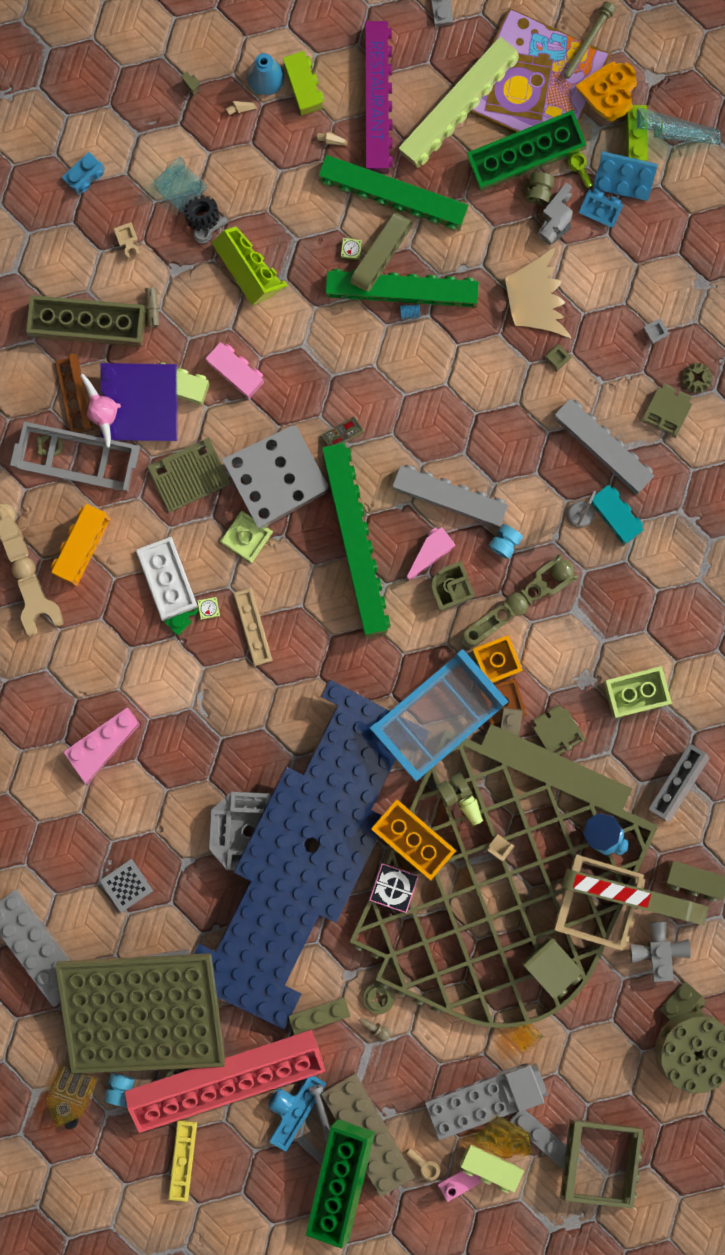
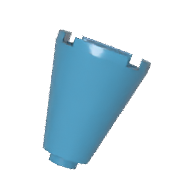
[247,53,284,95]

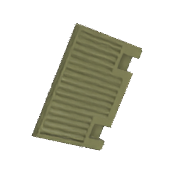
[147,437,231,513]

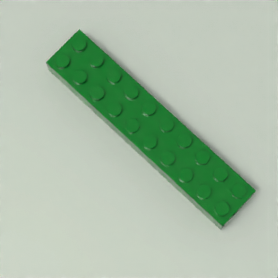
[322,443,391,638]

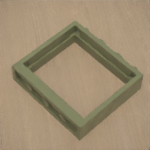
[560,1119,644,1209]

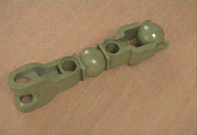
[461,554,579,649]

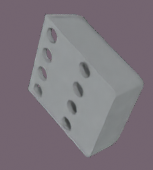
[222,426,328,528]

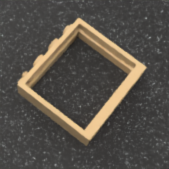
[553,854,645,951]

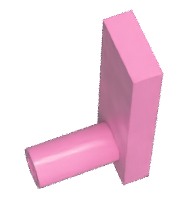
[438,1169,482,1202]

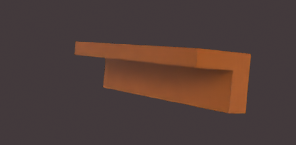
[56,353,93,433]

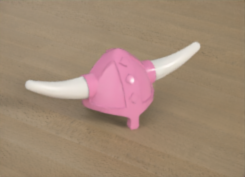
[80,374,121,448]

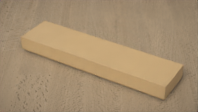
[233,588,273,667]

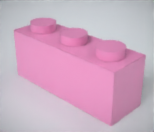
[206,342,264,399]

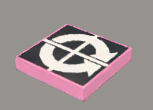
[370,863,419,913]

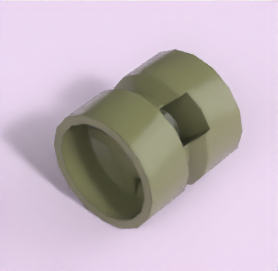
[525,172,555,206]
[436,772,472,807]

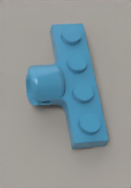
[268,1076,327,1151]

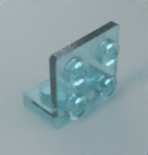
[153,156,208,213]

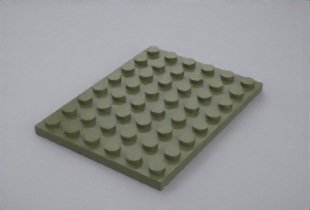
[55,953,225,1074]

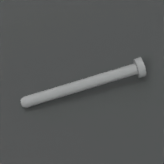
[309,1085,330,1143]

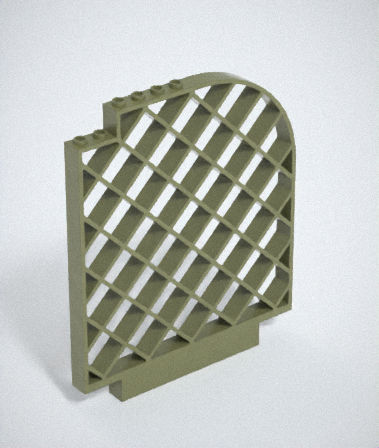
[350,724,658,1028]

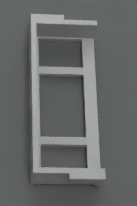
[10,422,140,493]

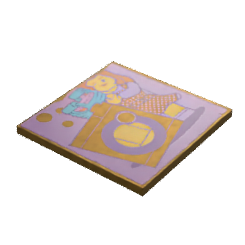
[470,8,611,133]

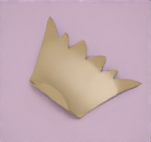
[505,248,571,338]

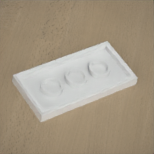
[136,537,198,621]

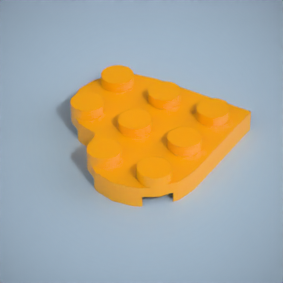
[575,61,637,122]

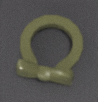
[37,435,63,456]

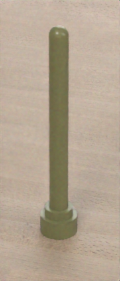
[564,1,616,79]

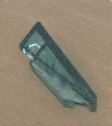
[637,107,721,145]

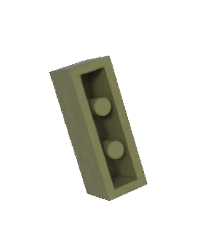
[289,996,350,1035]

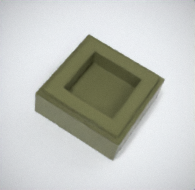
[544,344,572,371]

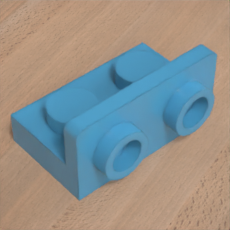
[62,152,105,195]
[579,189,624,228]

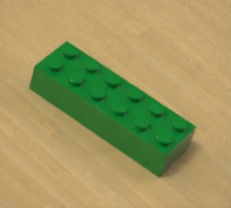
[467,110,587,192]
[305,1119,375,1249]

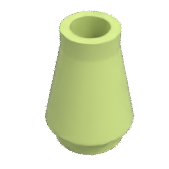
[459,795,483,826]

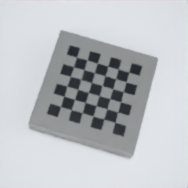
[100,859,154,913]

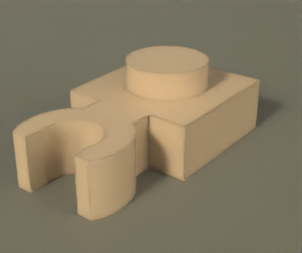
[114,222,140,259]

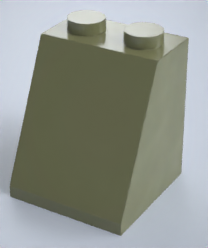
[521,937,583,999]

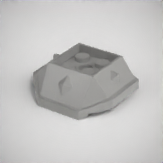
[209,792,271,870]

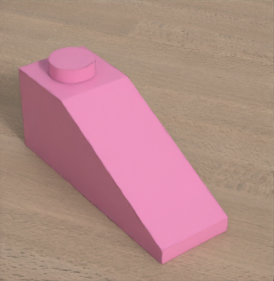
[407,527,456,581]

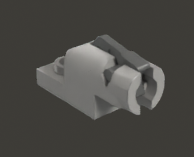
[537,182,573,245]

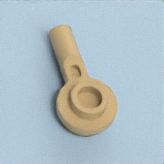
[406,1148,440,1181]

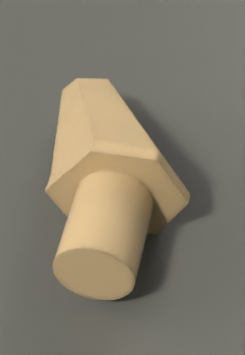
[226,101,257,115]
[317,132,348,146]

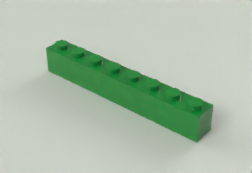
[319,155,469,231]
[326,269,479,308]

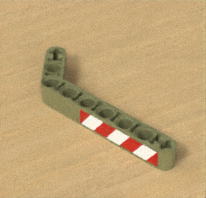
[562,869,709,925]

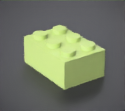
[603,666,672,719]

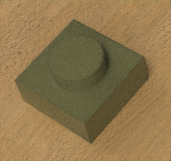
[181,72,200,96]

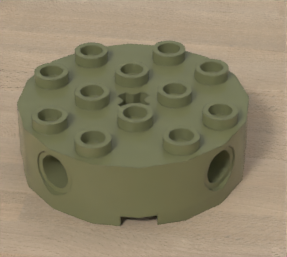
[655,1011,725,1093]

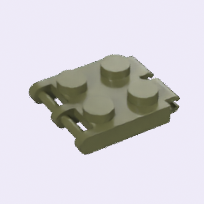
[641,383,692,438]
[533,704,586,755]

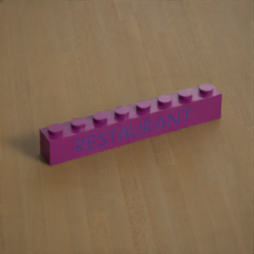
[365,21,393,174]

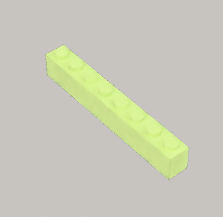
[399,37,519,168]

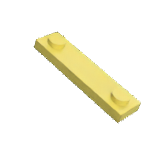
[168,1120,197,1202]

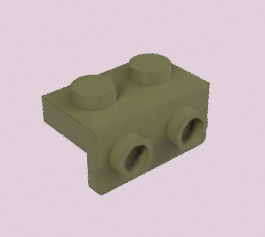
[660,981,706,1019]

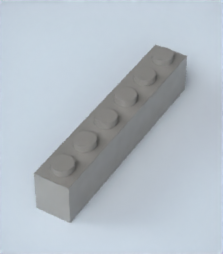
[553,399,654,495]
[392,465,508,529]

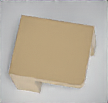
[486,834,514,862]

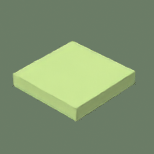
[220,510,273,564]

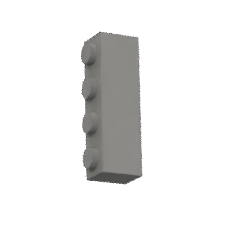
[649,744,710,823]

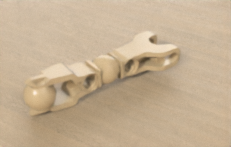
[0,503,64,637]

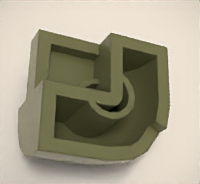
[432,561,475,611]

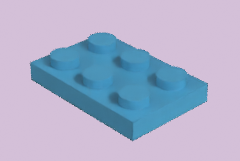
[593,151,658,201]

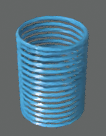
[400,304,420,320]

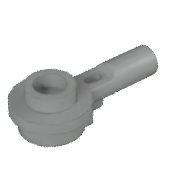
[193,216,228,244]

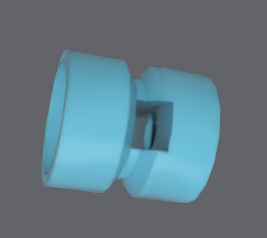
[488,524,523,560]
[103,1073,135,1107]

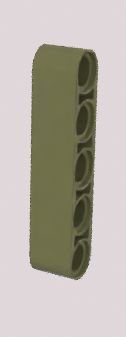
[351,213,413,292]

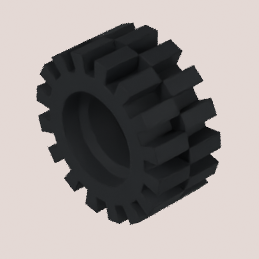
[184,195,220,231]

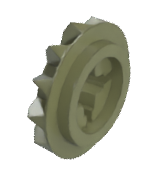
[682,363,712,393]
[363,983,395,1014]

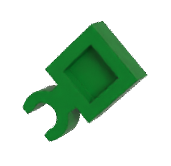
[165,608,199,636]

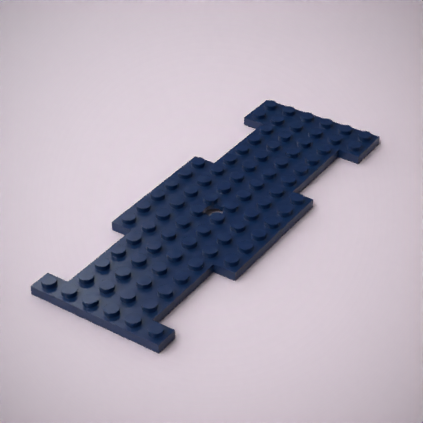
[192,679,430,1029]

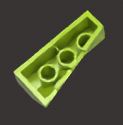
[212,227,288,305]

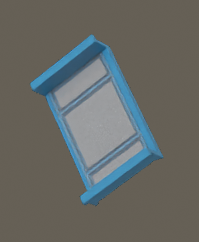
[370,649,509,782]

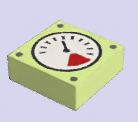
[341,238,362,260]
[198,597,220,620]

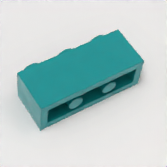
[591,485,644,546]

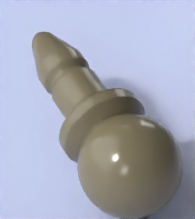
[359,1018,391,1042]

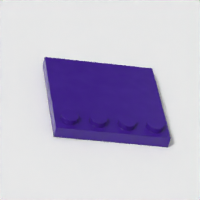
[100,363,178,441]

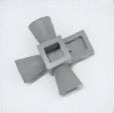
[629,921,691,982]

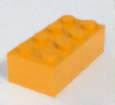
[51,503,111,586]
[371,799,456,880]

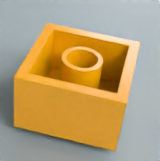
[472,635,523,683]

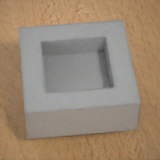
[643,318,669,345]

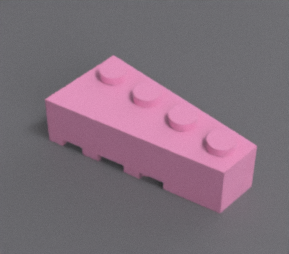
[64,708,140,784]

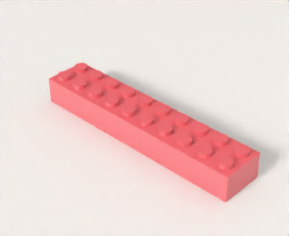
[125,1030,326,1133]

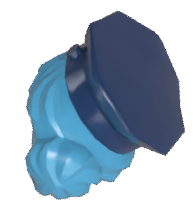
[583,813,628,855]

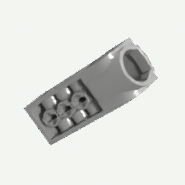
[425,1063,549,1140]

